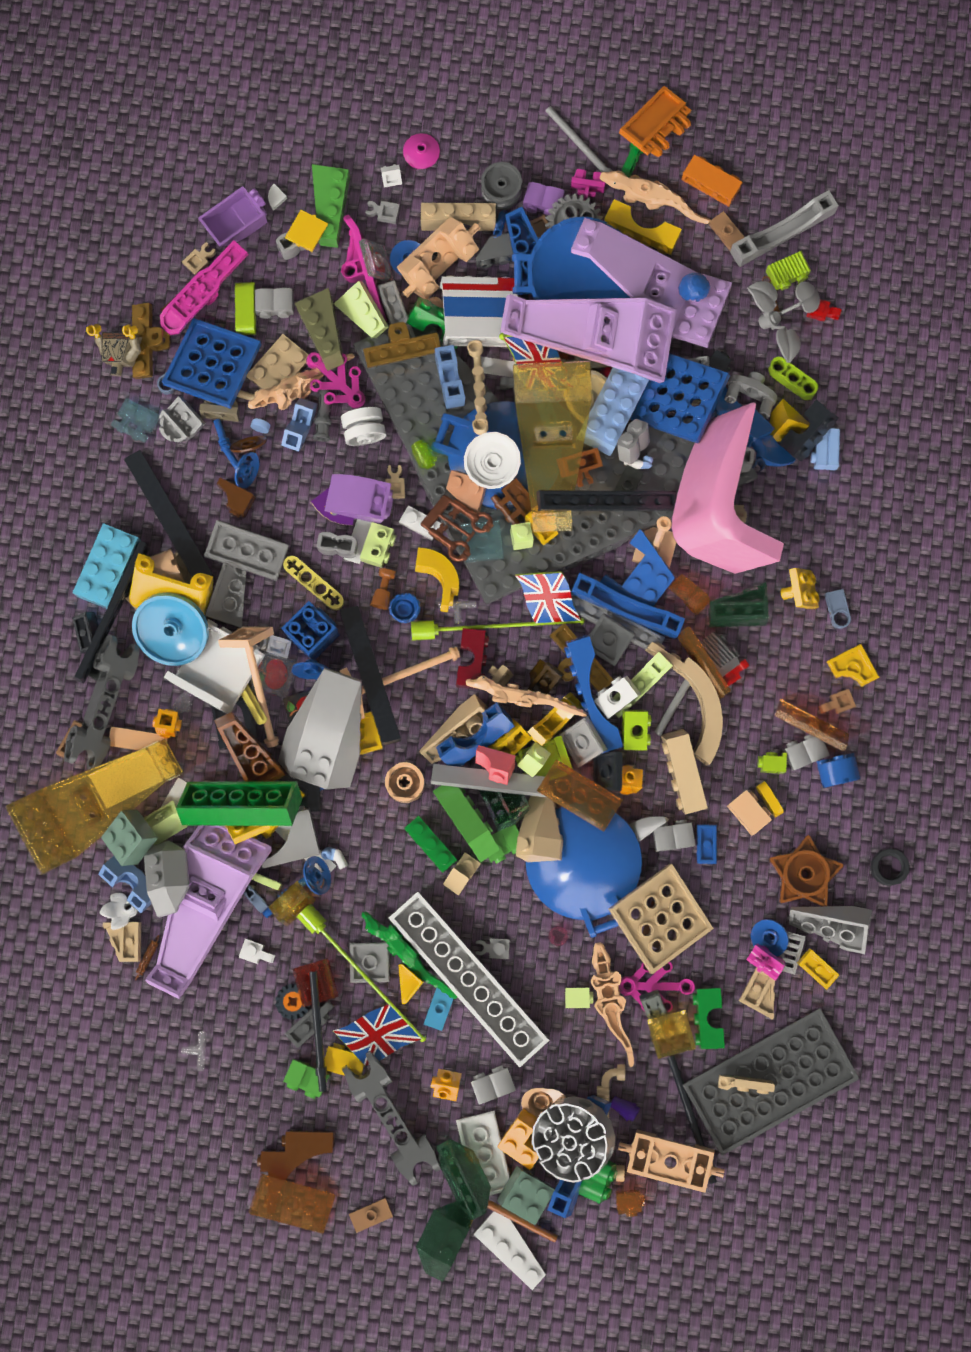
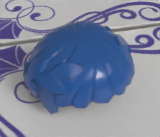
[678,273,710,302]
[389,593,420,623]

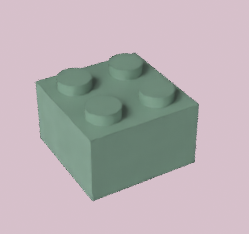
[101,810,158,866]
[497,1166,555,1225]

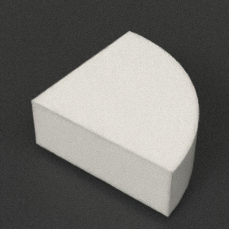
[268,184,287,211]

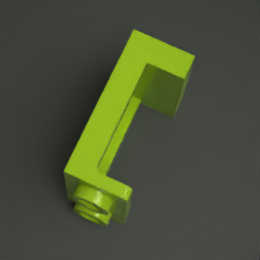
[515,736,573,782]

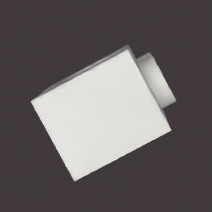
[594,676,641,719]

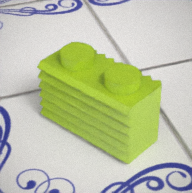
[766,251,811,290]

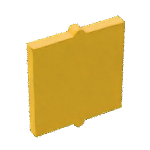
[285,210,328,252]

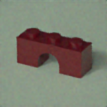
[456,628,489,690]

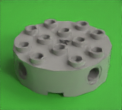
[532,1096,615,1183]

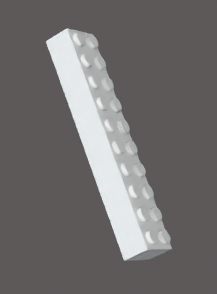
[389,892,549,1067]

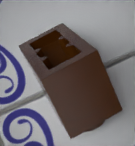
[217,478,256,518]

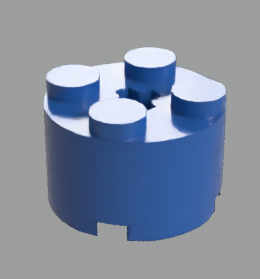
[817,753,861,788]

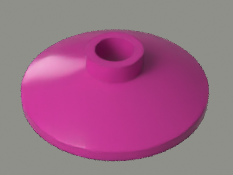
[403,133,440,169]

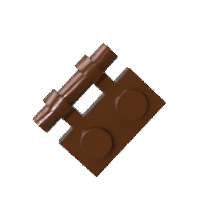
[490,477,538,525]

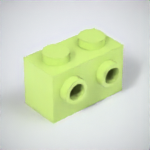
[360,522,396,568]

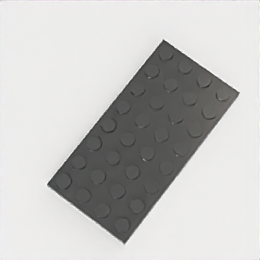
[682,1008,859,1156]

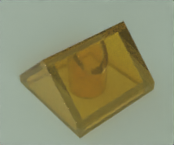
[268,881,316,927]
[647,1010,696,1059]

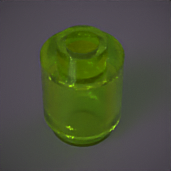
[411,440,437,470]

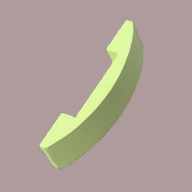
[613,652,673,718]

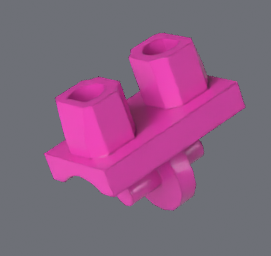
[571,169,605,201]
[746,943,786,981]

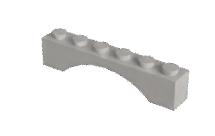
[730,190,839,267]

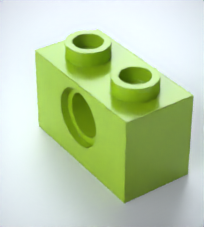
[622,710,651,750]

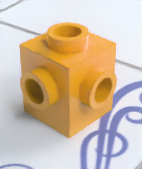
[153,709,182,738]
[620,765,643,795]
[431,1069,462,1101]

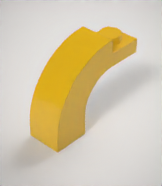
[415,547,459,612]
[528,692,582,746]

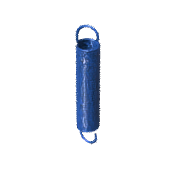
[493,210,507,238]

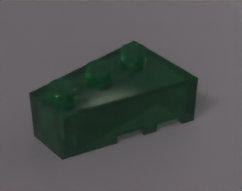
[708,582,769,627]

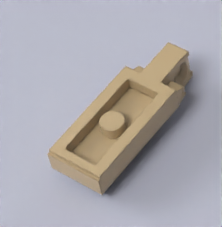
[718,1075,775,1094]

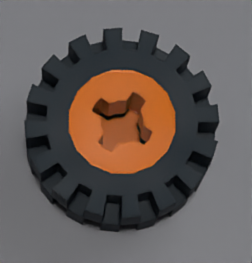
[275,984,312,1020]

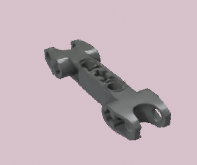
[64,635,139,772]
[342,1051,441,1186]

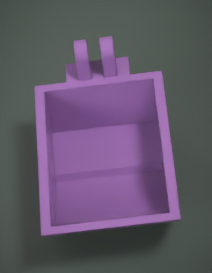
[198,186,267,247]
[324,474,393,524]

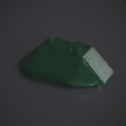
[479,790,531,833]
[437,1139,491,1220]
[416,1199,478,1282]

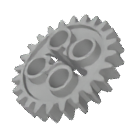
[545,194,603,228]

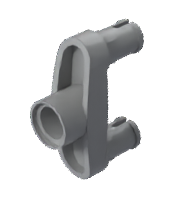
[725,372,777,419]

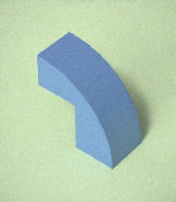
[281,398,317,451]

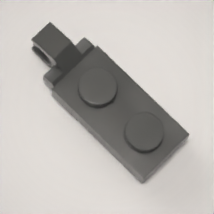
[285,1001,335,1049]

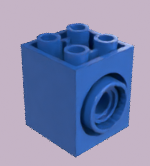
[281,601,340,660]

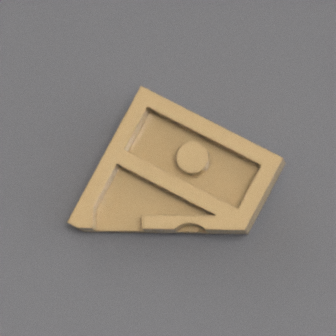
[103,922,141,962]
[738,967,775,1020]

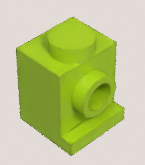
[757,752,787,774]

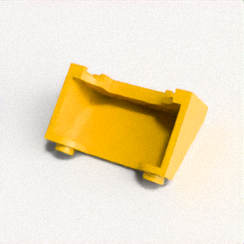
[129,553,213,615]

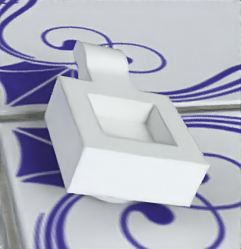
[239,939,275,964]

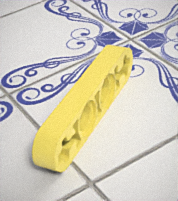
[283,556,344,610]

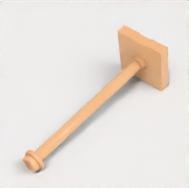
[632,516,676,568]
[218,627,279,748]
[340,647,460,719]

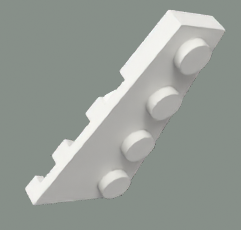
[474,1204,546,1290]

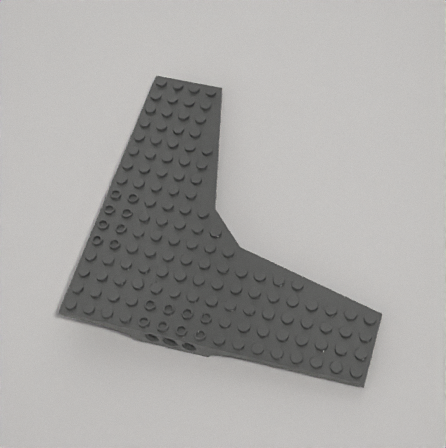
[353,324,758,605]

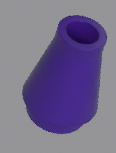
[611,1096,640,1122]

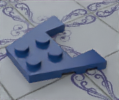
[600,529,675,607]

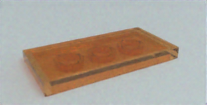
[677,626,731,700]
[775,699,849,751]
[537,759,623,832]
[248,1173,336,1234]

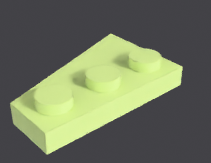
[334,281,389,338]

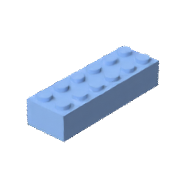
[577,367,649,456]

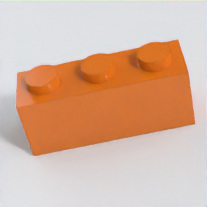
[681,155,742,207]

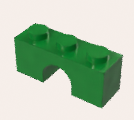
[406,297,458,349]
[404,816,457,873]
[692,988,725,1049]

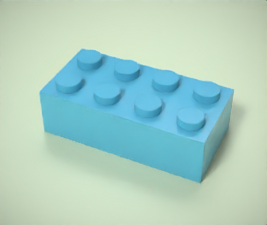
[73,523,141,609]

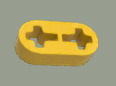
[756,781,784,818]

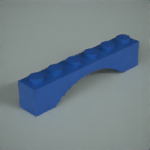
[570,573,685,639]
[564,635,623,754]
[547,1095,612,1218]

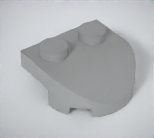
[159,396,206,442]

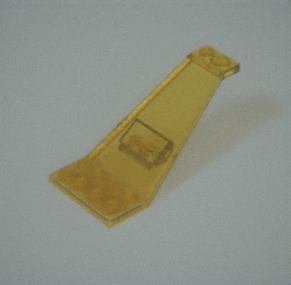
[513,361,592,532]
[5,739,183,875]

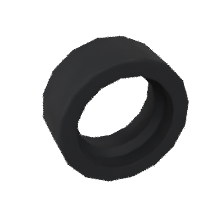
[870,848,910,886]

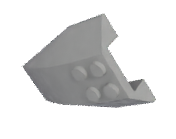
[278,668,362,789]

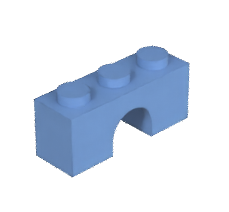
[435,345,465,409]
[98,856,152,913]

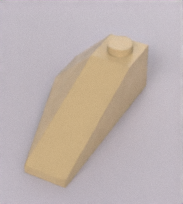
[420,694,488,764]
[516,785,563,862]

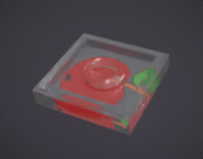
[359,239,393,282]
[252,651,297,698]

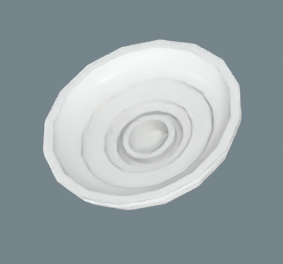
[464,432,521,489]

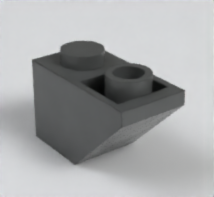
[476,233,513,268]

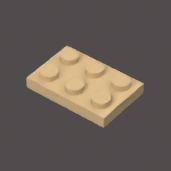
[247,334,312,389]

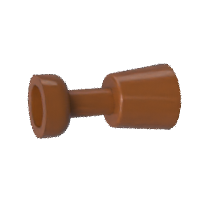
[370,568,396,610]

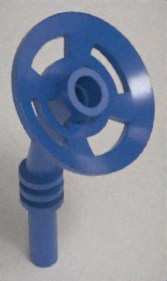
[213,419,259,488]
[262,856,331,918]

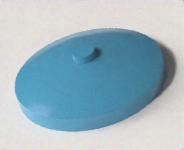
[132,593,209,666]

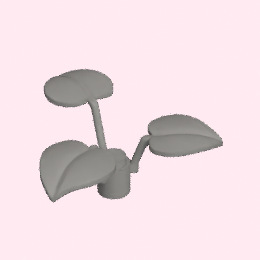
[747,281,820,363]

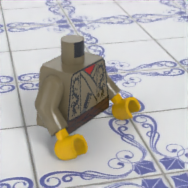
[86,324,142,377]

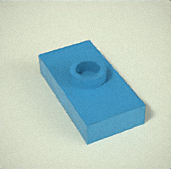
[424,988,453,1031]

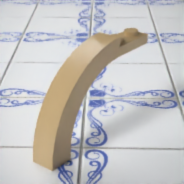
[645,642,723,766]

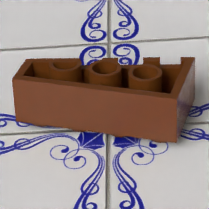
[214,712,285,782]

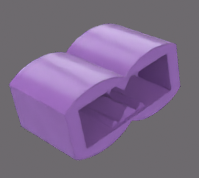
[523,182,565,216]

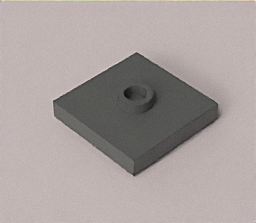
[589,613,636,666]

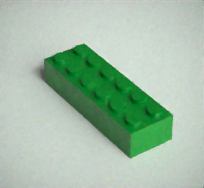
[176,782,302,826]

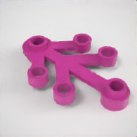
[306,352,365,409]
[619,962,695,1012]

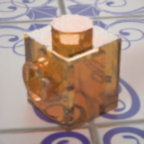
[615,1189,645,1217]

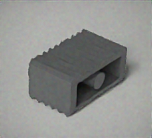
[696,632,740,677]

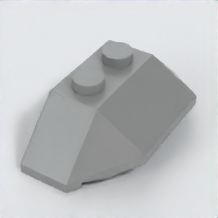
[144,841,190,918]

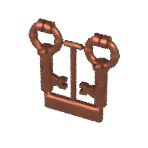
[420,495,494,562]

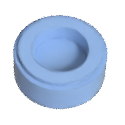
[250,418,270,433]

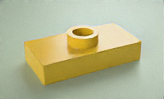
[797,948,839,990]

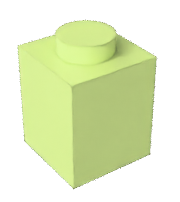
[510,522,534,550]
[517,742,551,777]
[565,988,593,1008]

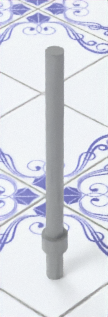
[546,106,618,190]

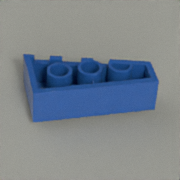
[505,207,538,286]

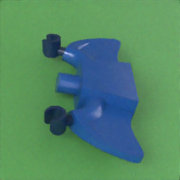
[708,386,796,472]

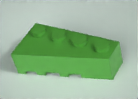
[312,164,350,248]
[433,785,500,863]

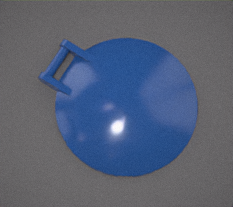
[512,217,630,323]
[430,401,562,510]
[526,803,642,938]

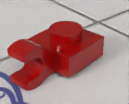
[806,299,842,322]
[715,659,750,689]

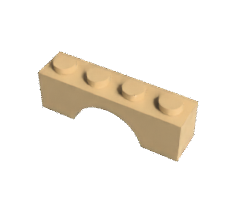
[421,203,496,231]

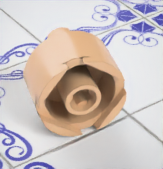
[150,549,185,583]
[385,762,425,803]

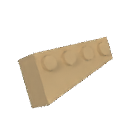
[661,729,707,814]

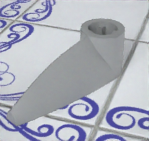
[630,817,669,842]

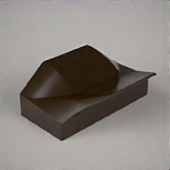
[527,659,564,694]

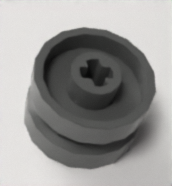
[481,162,522,211]

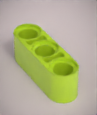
[235,282,256,335]
[768,357,818,400]

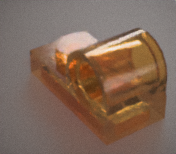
[669,574,711,615]

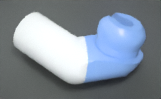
[624,456,653,469]
[321,847,348,869]

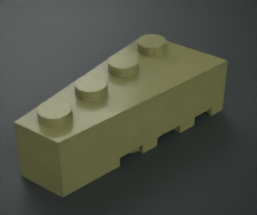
[295,288,344,371]

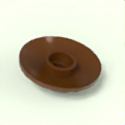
[230,436,267,454]

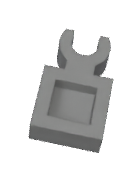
[365,201,400,224]
[476,938,510,959]

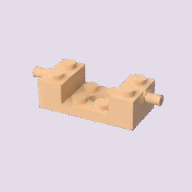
[397,217,480,299]
[618,1129,725,1192]

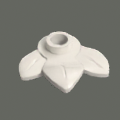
[100,893,138,930]

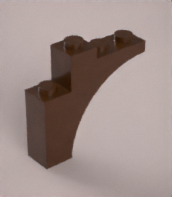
[257,1130,335,1213]

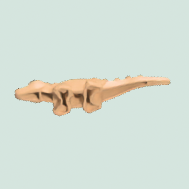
[600,171,711,224]
[248,354,355,410]
[466,675,587,717]
[591,942,634,1067]

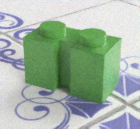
[488,823,519,864]
[283,1059,331,1099]

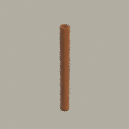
[484,1199,558,1243]

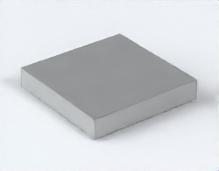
[559,716,608,768]
[350,943,390,983]

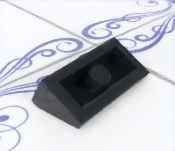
[72,612,98,654]

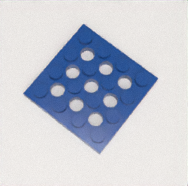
[162,318,262,409]
[630,354,730,444]

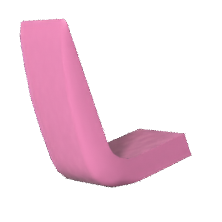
[671,402,784,574]

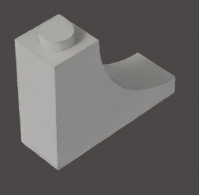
[262,806,321,868]

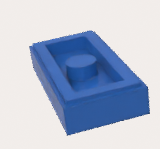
[697,825,717,864]

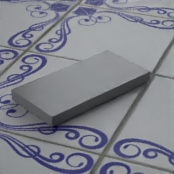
[204,520,289,581]

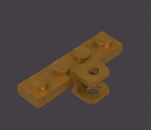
[132,303,170,379]
[363,322,440,368]
[550,623,614,692]

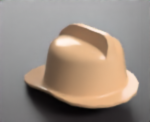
[521,1087,566,1118]

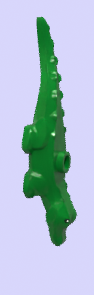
[362,912,457,999]

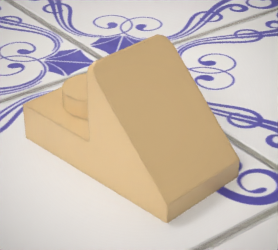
[443,853,481,895]

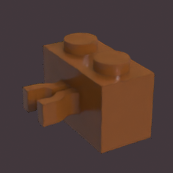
[556,448,603,488]

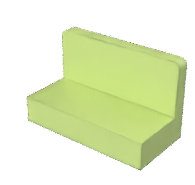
[144,801,188,845]

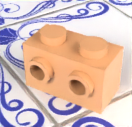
[727,790,772,836]

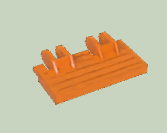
[619,86,692,157]

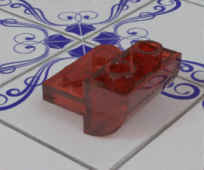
[292,959,339,1007]

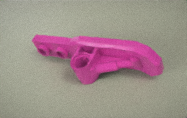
[341,215,387,321]
[160,240,249,335]

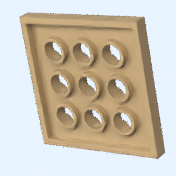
[608,864,714,974]

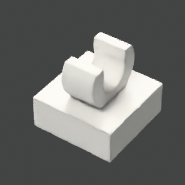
[381,164,402,187]

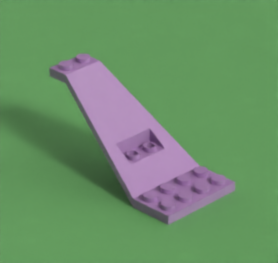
[571,218,732,348]
[500,294,676,383]
[146,825,272,999]

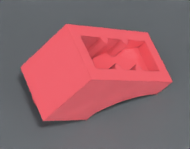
[476,745,516,785]

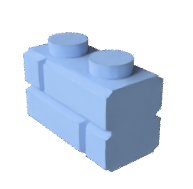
[811,428,840,470]

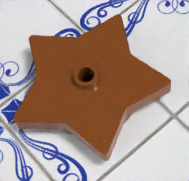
[769,835,843,907]

